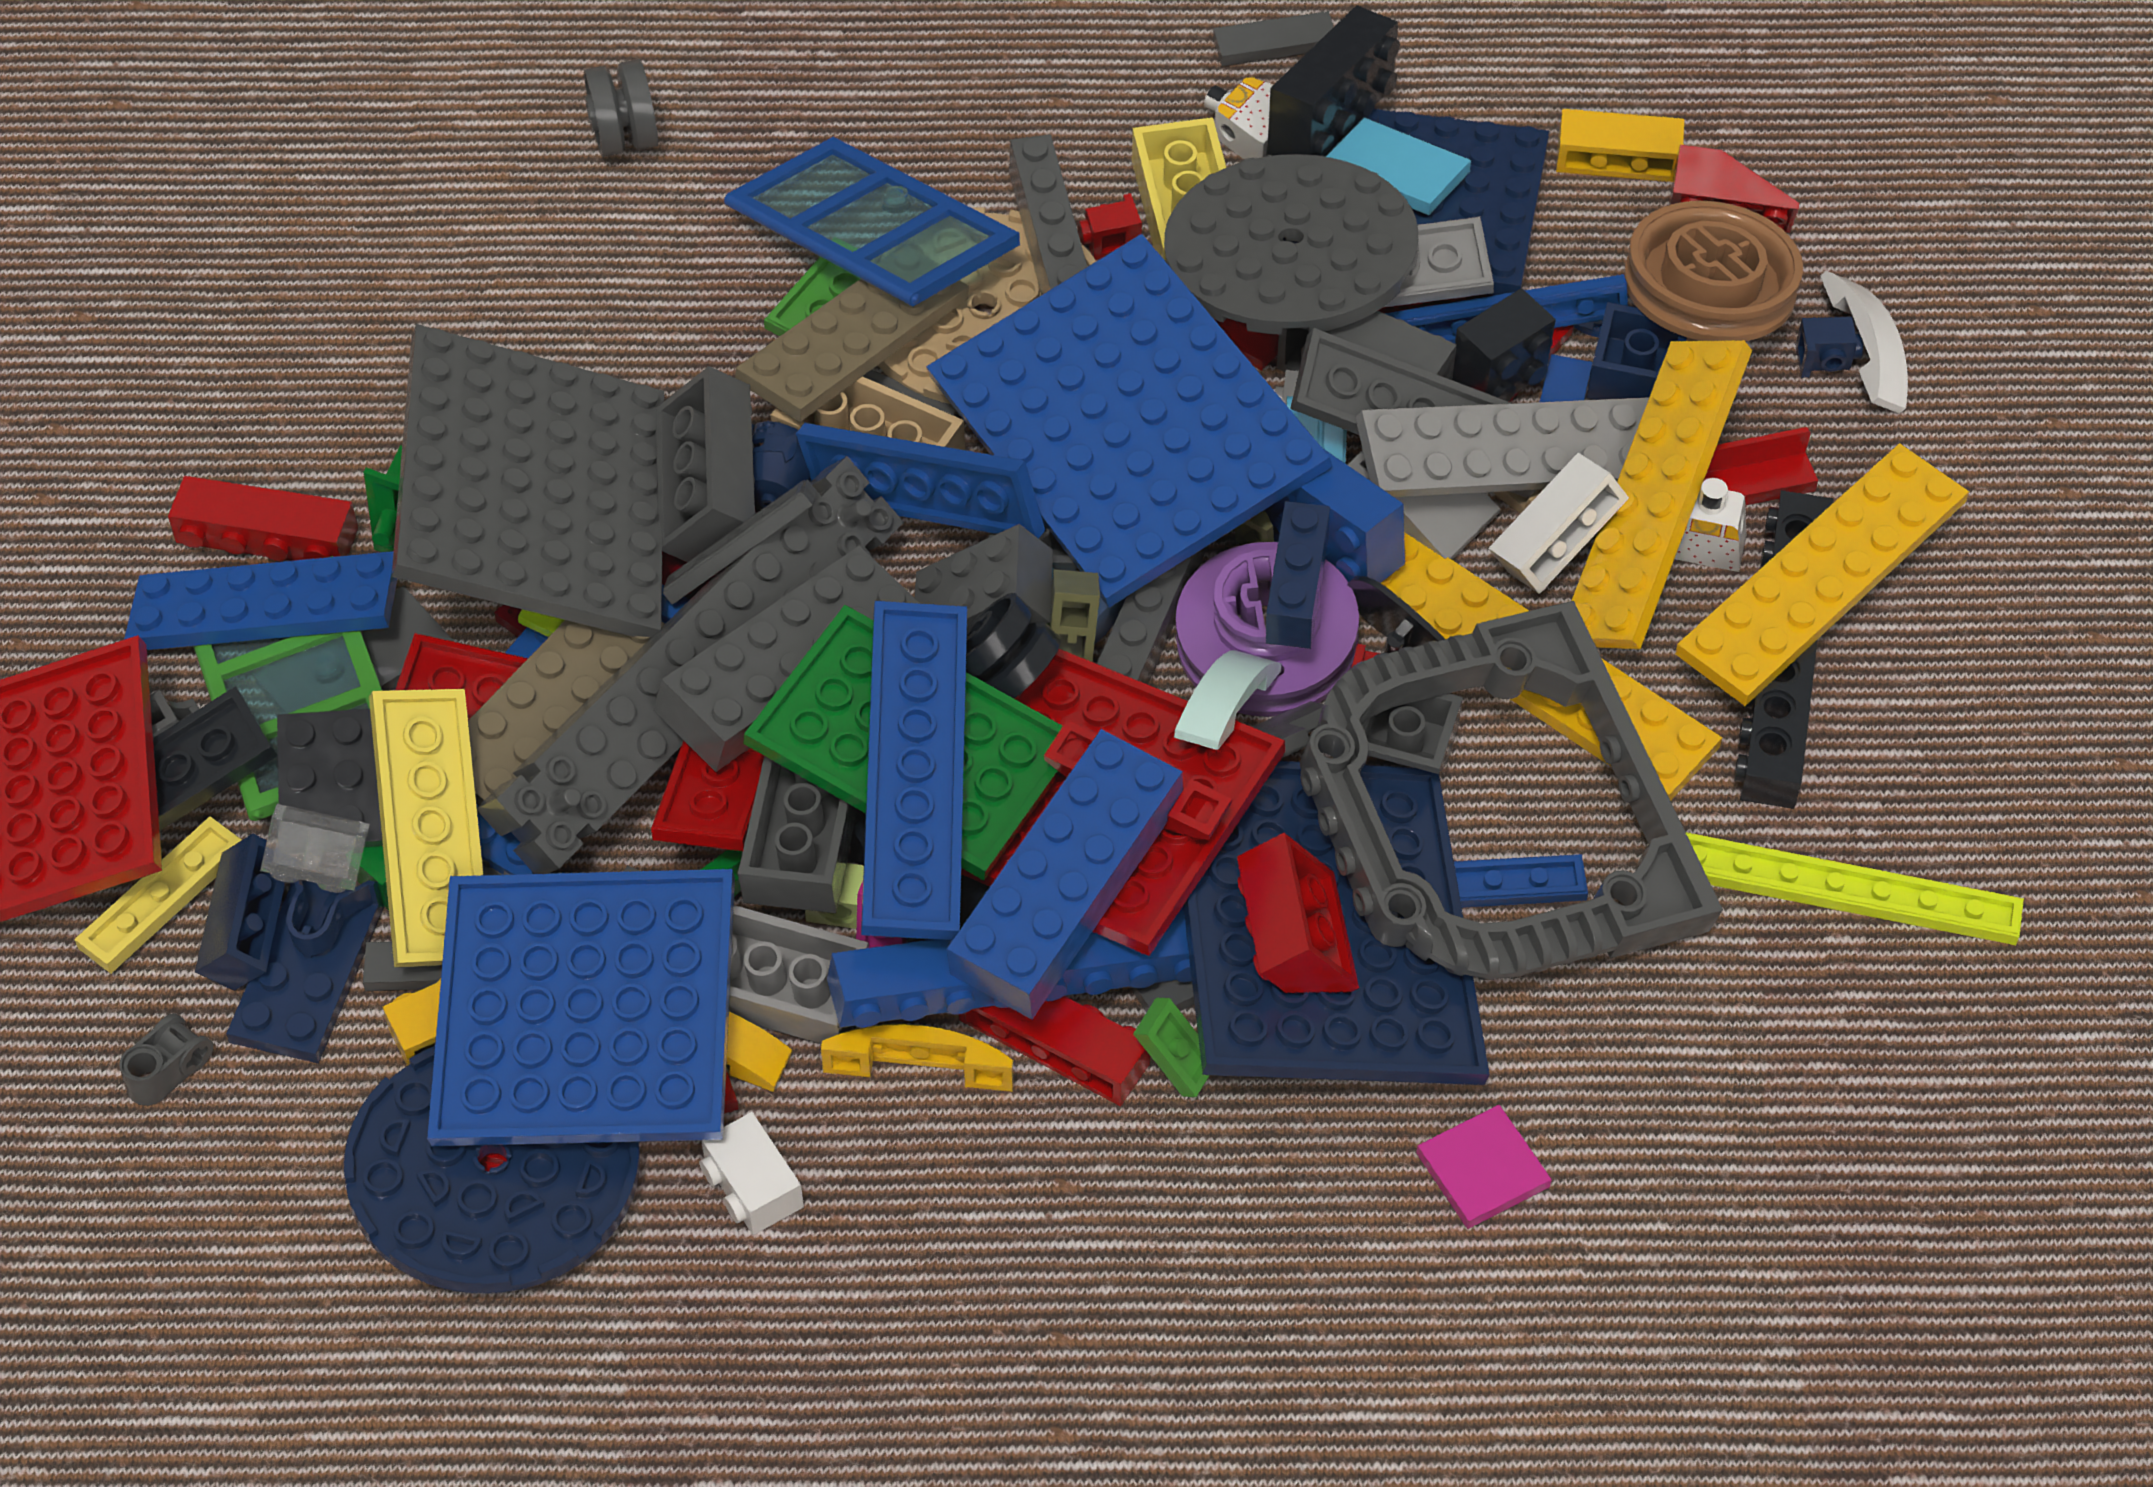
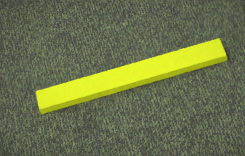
[1686,832,2024,945]

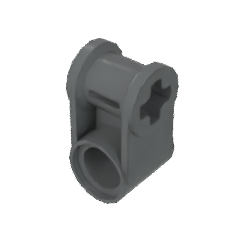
[119,1013,213,1106]

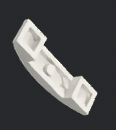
[1820,271,1908,414]

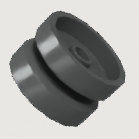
[583,59,658,157]

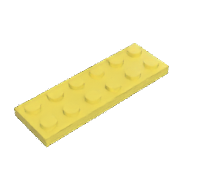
[369,689,483,968]

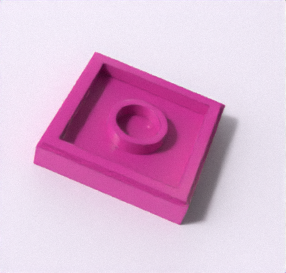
[1416,1105,1552,1229]

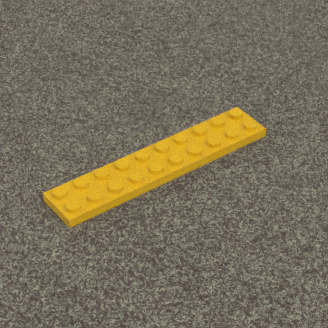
[1348,532,1723,801]

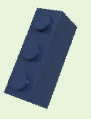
[1266,501,1330,649]
[195,833,291,991]

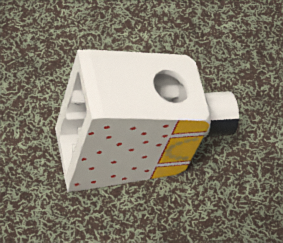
[1204,77,1273,159]
[1674,478,1747,572]

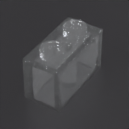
[260,804,370,892]

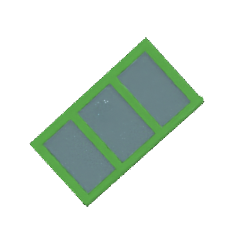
[193,556,383,821]

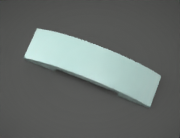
[1174,650,1282,750]

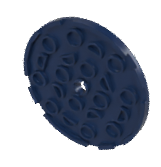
[344,1046,640,1294]

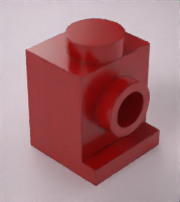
[1077,193,1142,260]

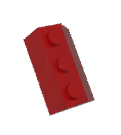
[1237,833,1359,993]

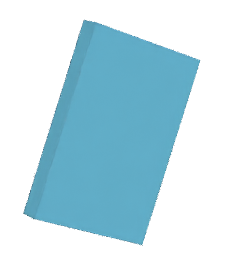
[1326,118,1471,215]

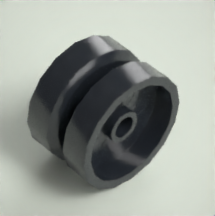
[966,593,1061,699]

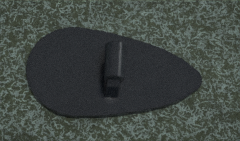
[1347,576,1446,653]

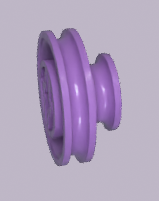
[1176,542,1359,717]

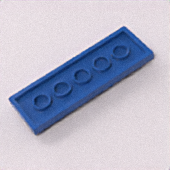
[796,423,1045,539]
[124,551,397,650]

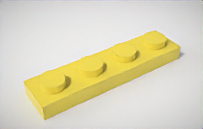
[75,816,242,974]

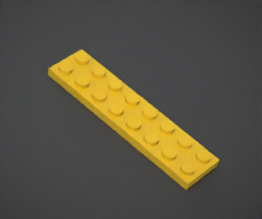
[1572,340,1752,650]
[1675,443,1969,706]

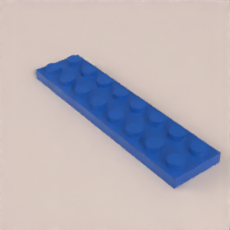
[861,601,967,940]

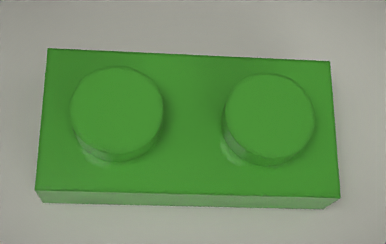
[1133,997,1210,1097]

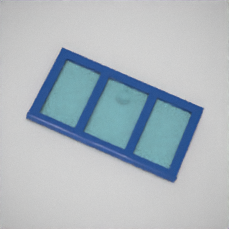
[724,137,1020,307]

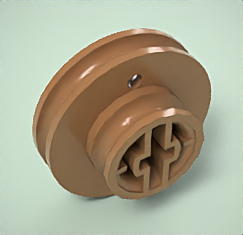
[1624,201,1803,341]

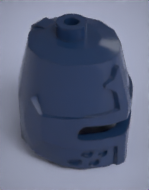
[752,421,812,509]

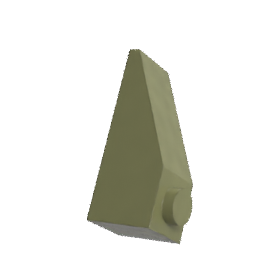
[1048,569,1100,662]

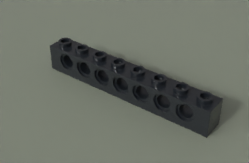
[1734,490,1834,809]

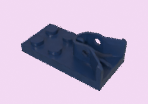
[226,862,384,1064]

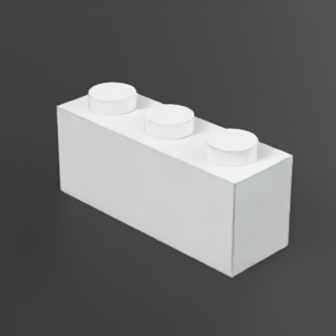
[1489,453,1629,594]

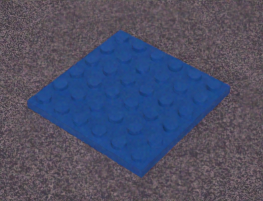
[427,869,735,1146]

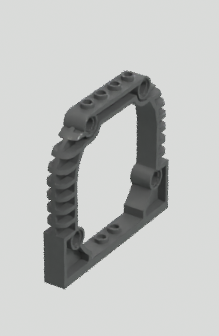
[1300,601,1723,981]

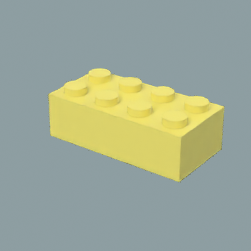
[1132,117,1226,262]

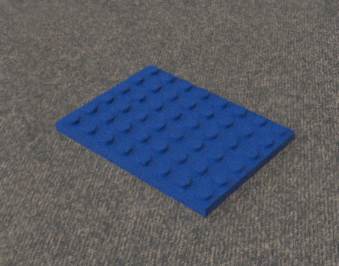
[926,234,1332,607]

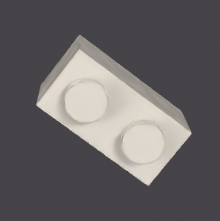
[699,1112,804,1235]

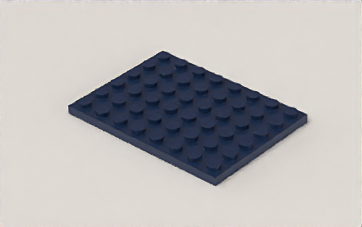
[1183,761,1490,1085]

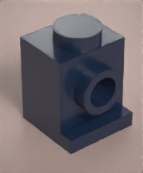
[1795,317,1863,378]

